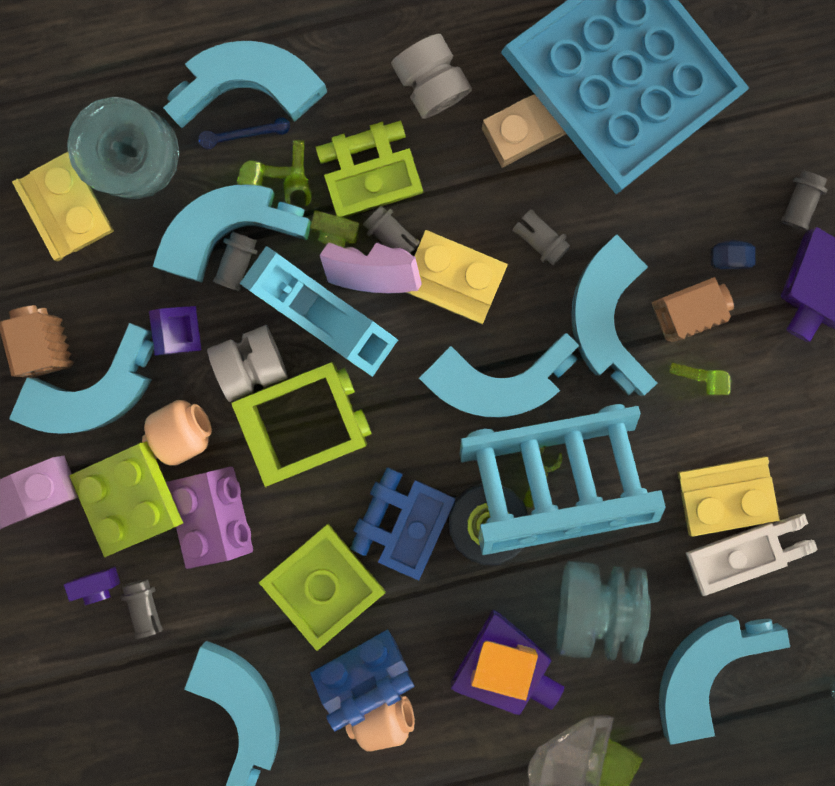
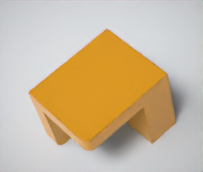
[471,641,538,701]

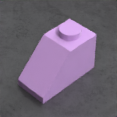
[0,456,79,529]

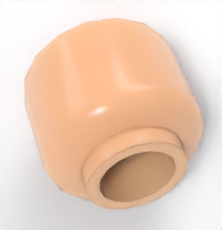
[142,400,212,466]
[345,695,415,752]

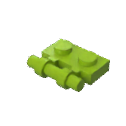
[316,120,423,220]

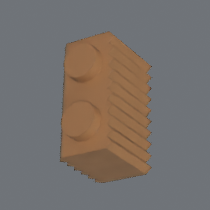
[651,277,734,342]
[0,305,74,378]

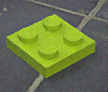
[69,441,183,557]
[259,524,386,651]

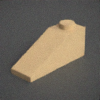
[482,94,566,168]

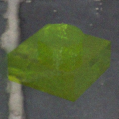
[310,210,360,248]
[581,735,643,786]

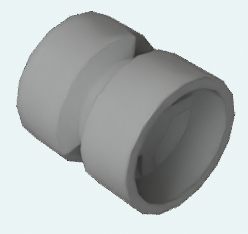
[391,34,472,119]
[207,325,288,402]

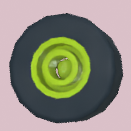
[449,483,529,565]

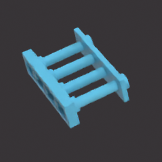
[460,404,666,555]

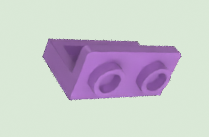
[166,466,253,569]

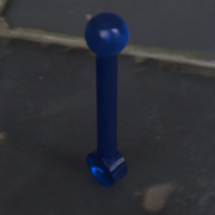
[198,117,290,149]

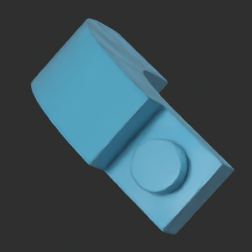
[163,41,327,128]
[153,185,312,283]
[571,235,657,396]
[240,246,398,377]
[9,323,154,434]
[419,333,579,417]
[659,614,790,745]
[184,641,280,786]

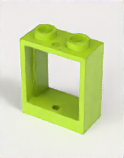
[231,362,372,487]

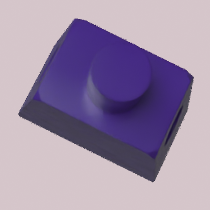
[781,227,835,342]
[450,609,564,715]

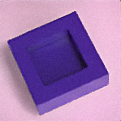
[149,306,201,356]
[64,567,120,605]

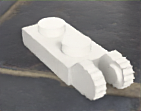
[685,514,818,596]

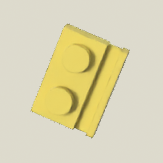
[12,151,114,262]
[405,230,508,325]
[677,456,780,537]

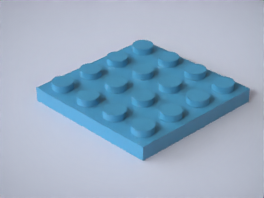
[501,0,749,194]

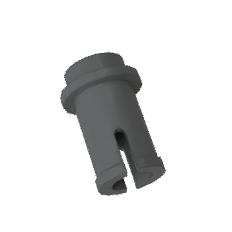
[781,171,828,231]
[363,206,420,253]
[512,209,571,265]
[213,231,258,291]
[120,579,163,639]

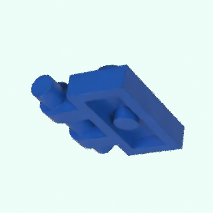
[350,467,456,581]
[310,629,415,731]

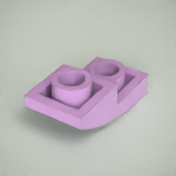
[320,242,422,293]

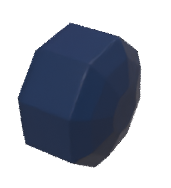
[711,240,755,269]

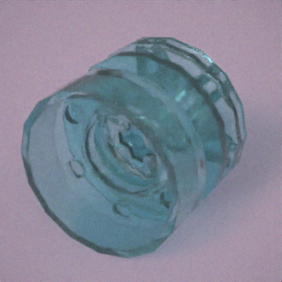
[67,97,180,200]
[557,560,651,664]

